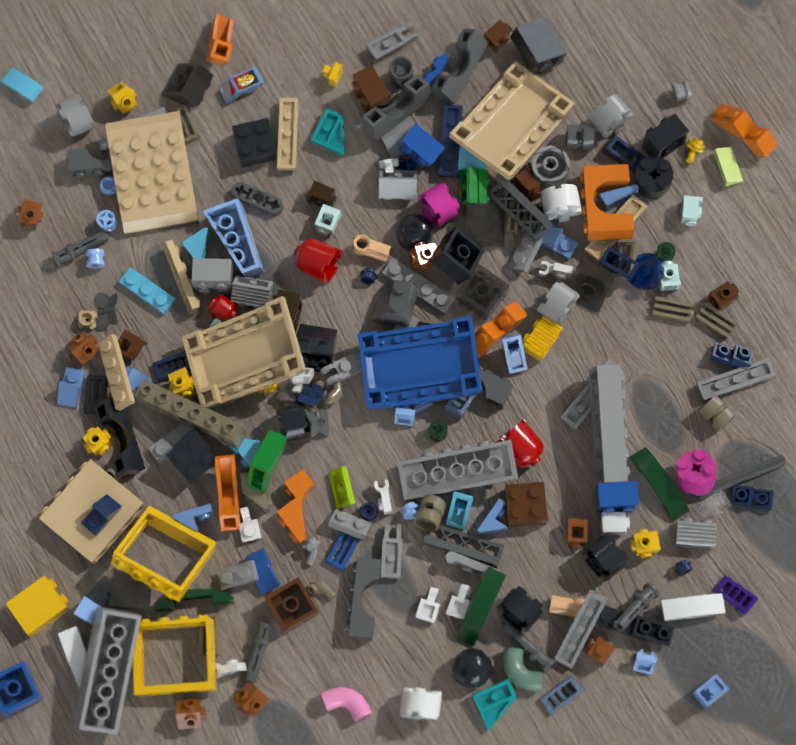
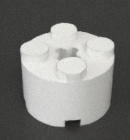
[541,184,582,222]
[399,687,442,721]

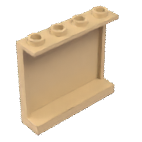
[39,459,146,566]

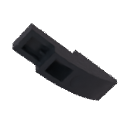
[595,606,674,646]

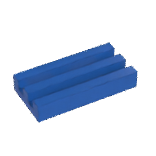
[325,532,360,571]

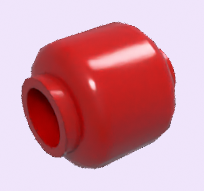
[207,295,237,322]

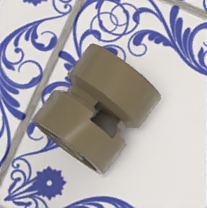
[699,395,736,432]
[414,495,446,532]

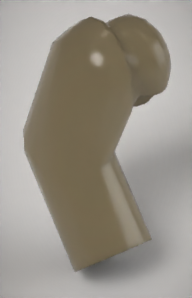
[324,380,343,405]
[307,581,336,601]

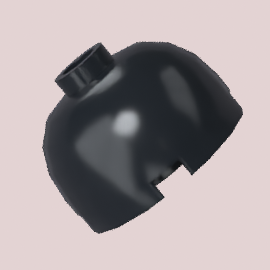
[396,213,433,251]
[451,648,493,689]

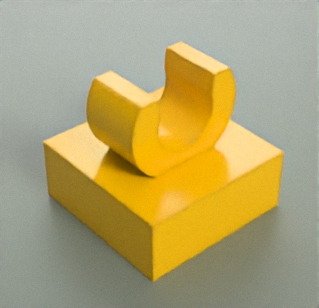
[322,62,343,88]

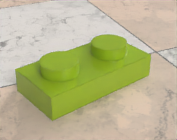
[328,466,355,509]

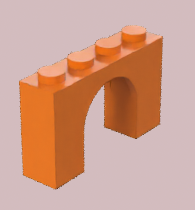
[579,164,634,241]

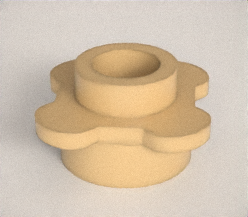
[77,310,97,329]

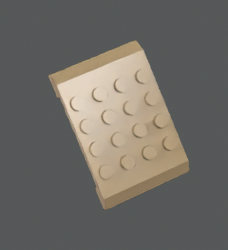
[449,61,575,180]
[105,111,199,234]
[182,297,306,409]

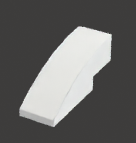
[662,593,726,622]
[58,626,88,689]

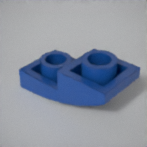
[423,52,449,89]
[246,548,280,594]

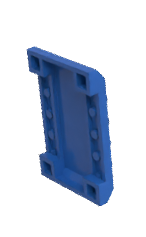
[358,316,483,410]

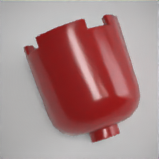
[294,239,342,284]
[496,419,544,468]

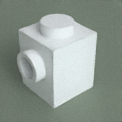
[600,512,630,535]

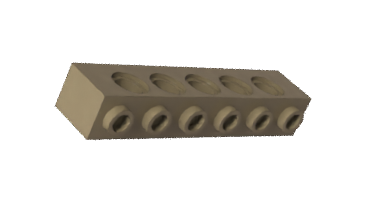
[134,379,247,449]

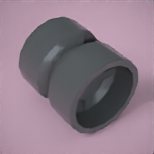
[389,56,413,88]
[566,125,594,150]

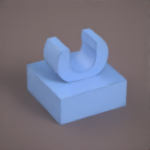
[394,405,415,427]
[633,649,657,675]

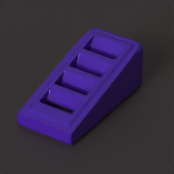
[714,575,758,615]

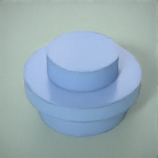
[100,177,117,195]
[401,502,419,520]

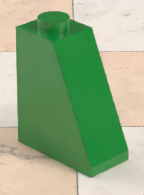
[247,430,287,493]

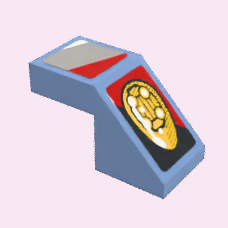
[218,67,264,103]

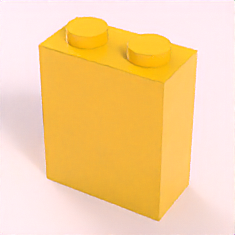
[5,575,70,637]

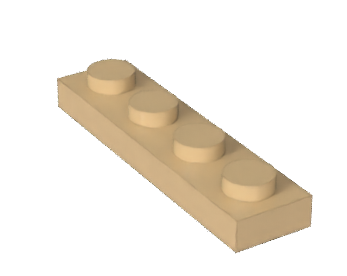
[277,98,299,171]
[584,194,647,263]
[163,240,200,316]
[98,334,135,411]

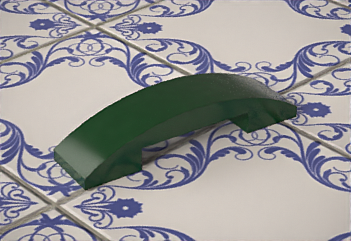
[629,447,690,522]
[456,567,506,647]
[154,589,235,612]

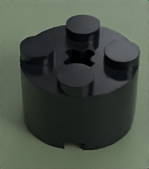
[634,156,673,199]
[276,402,313,444]
[582,535,629,581]
[497,586,543,632]

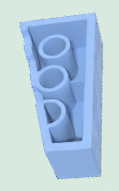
[203,198,265,278]

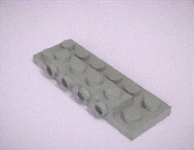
[398,440,518,501]

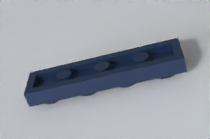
[438,104,463,178]

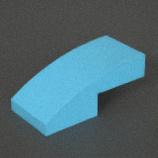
[1,67,43,102]

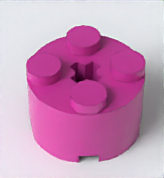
[418,183,459,228]
[677,449,716,496]

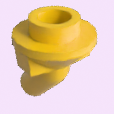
[686,137,705,164]

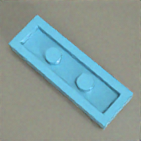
[119,267,176,315]

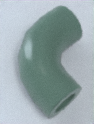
[503,648,542,692]

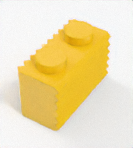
[522,316,563,362]

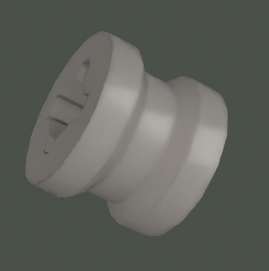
[672,81,691,102]

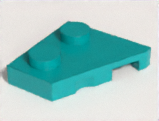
[311,108,344,156]
[472,679,517,731]

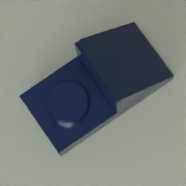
[81,494,122,537]

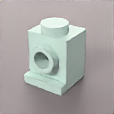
[680,196,703,226]
[315,204,341,236]
[657,261,681,292]

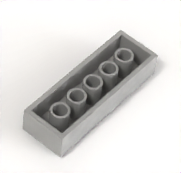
[589,365,630,486]
[73,607,141,734]

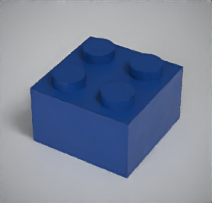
[397,123,445,168]
[595,481,639,514]
[0,661,43,717]

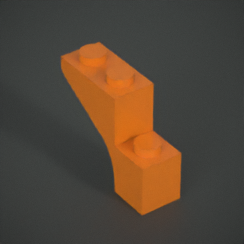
[206,13,234,67]
[710,104,778,158]
[475,301,528,360]
[215,455,241,531]
[277,469,315,545]

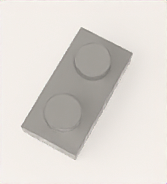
[328,509,372,541]
[217,560,259,591]

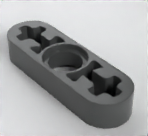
[232,182,283,216]

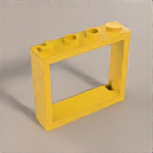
[111,506,217,602]
[133,615,217,697]

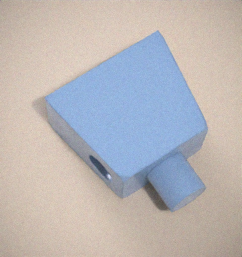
[74,596,101,626]

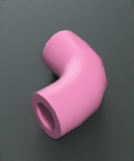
[320,687,372,722]

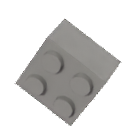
[192,258,234,294]

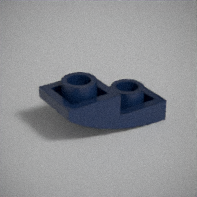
[710,342,754,367]
[297,383,325,407]
[731,485,774,511]

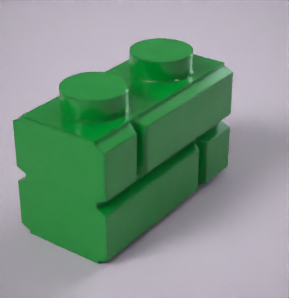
[460,166,489,211]

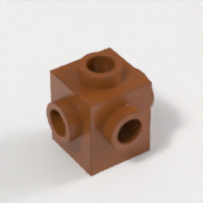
[15,199,44,228]
[408,242,437,271]
[66,331,100,365]
[233,681,269,718]
[176,699,206,729]

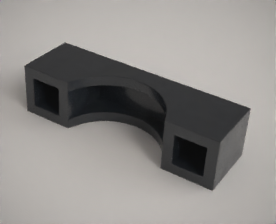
[94,398,146,478]

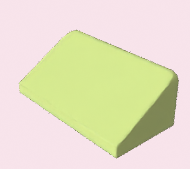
[714,147,743,187]

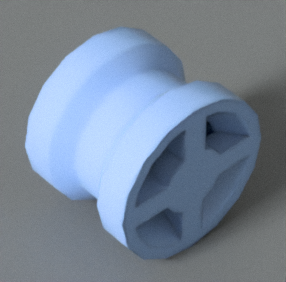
[96,210,117,232]
[85,249,105,269]

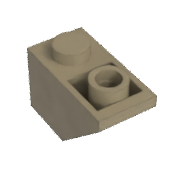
[240,472,272,512]

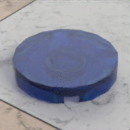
[628,253,664,290]

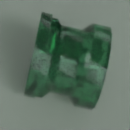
[655,242,676,263]
[429,420,448,442]

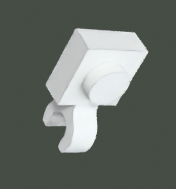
[379,157,399,174]
[539,261,573,280]
[290,368,314,393]
[374,479,392,515]
[240,507,262,543]
[446,584,473,620]
[415,587,440,623]
[216,659,247,678]

